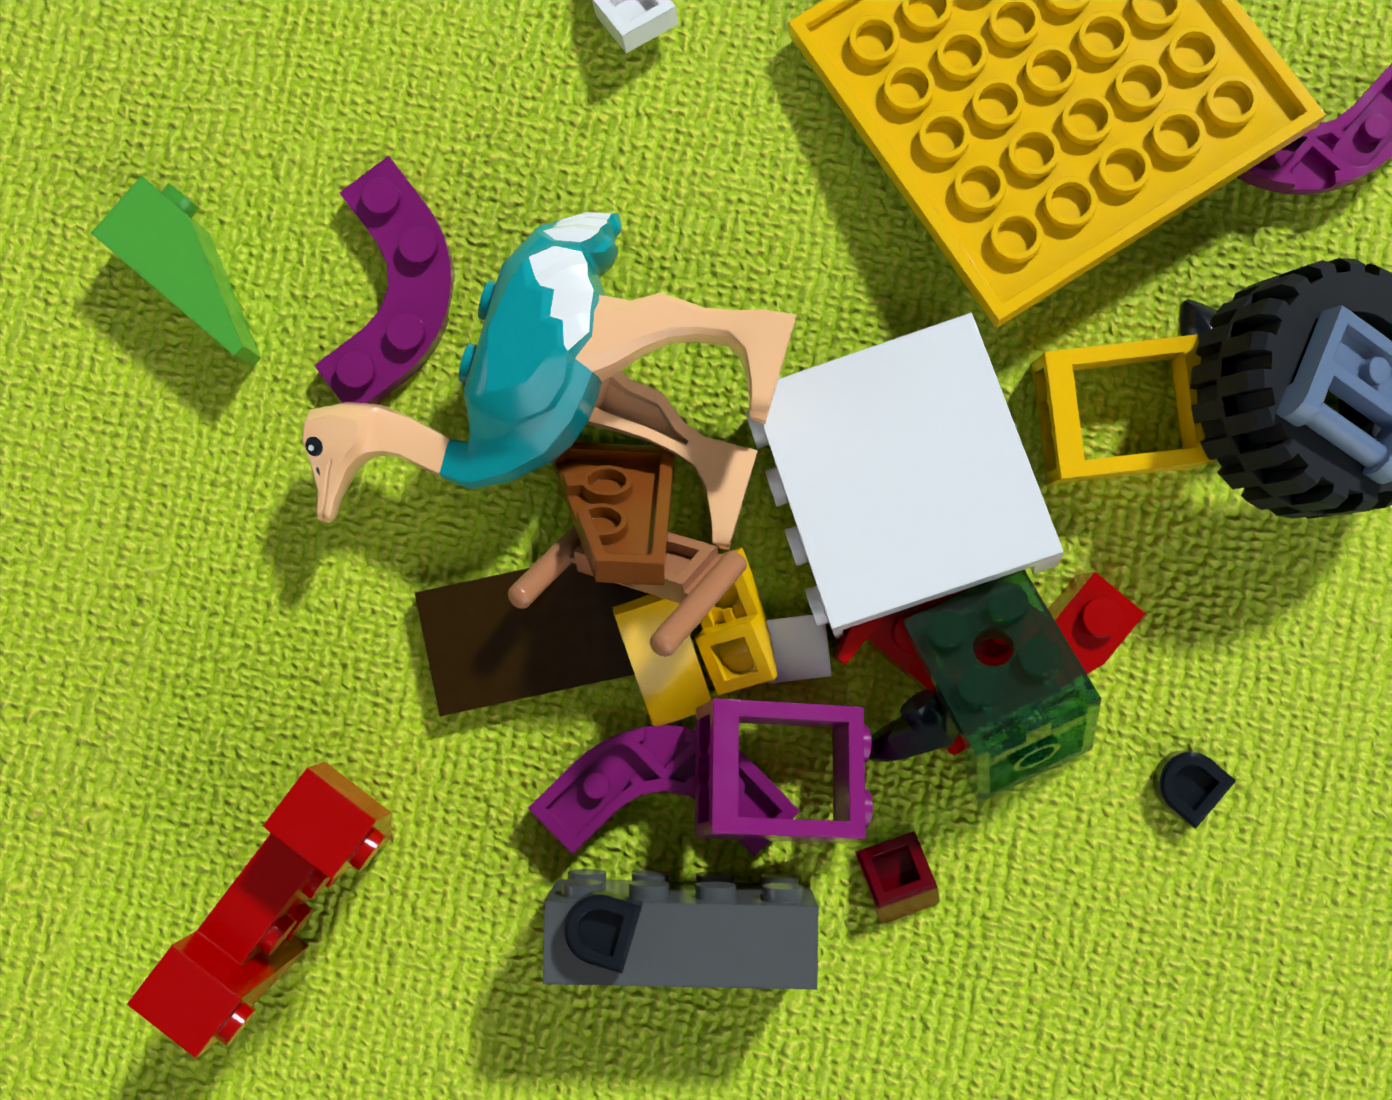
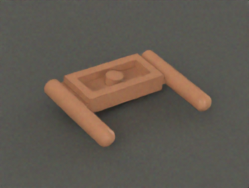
[508,525,747,657]

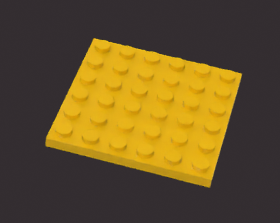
[788,0,1326,328]

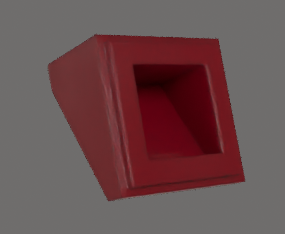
[855,831,940,924]

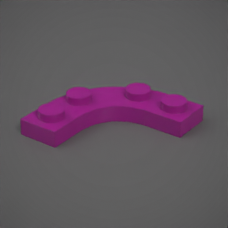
[1236,63,1392,195]
[314,156,455,404]
[528,725,800,856]

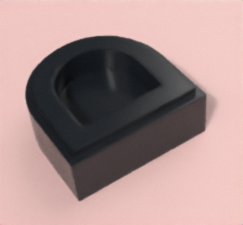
[1153,750,1236,829]
[564,891,643,974]

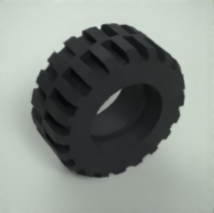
[1190,258,1392,519]

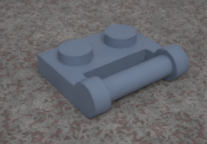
[1276,305,1392,484]

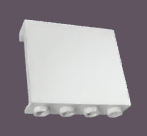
[745,312,1064,639]

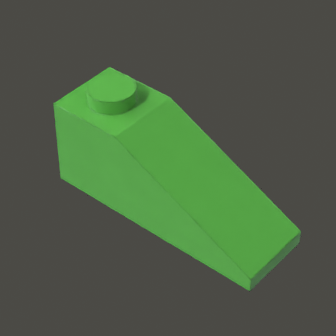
[91,176,261,367]

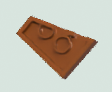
[551,442,674,585]

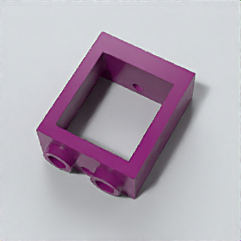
[695,698,873,843]

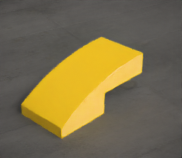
[694,547,778,695]
[612,594,711,726]

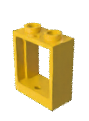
[1031,334,1215,485]

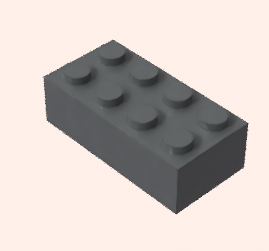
[543,869,819,990]

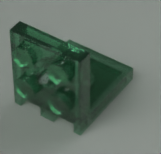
[903,570,1101,803]

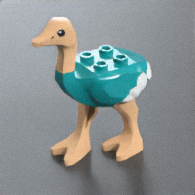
[302,212,797,552]

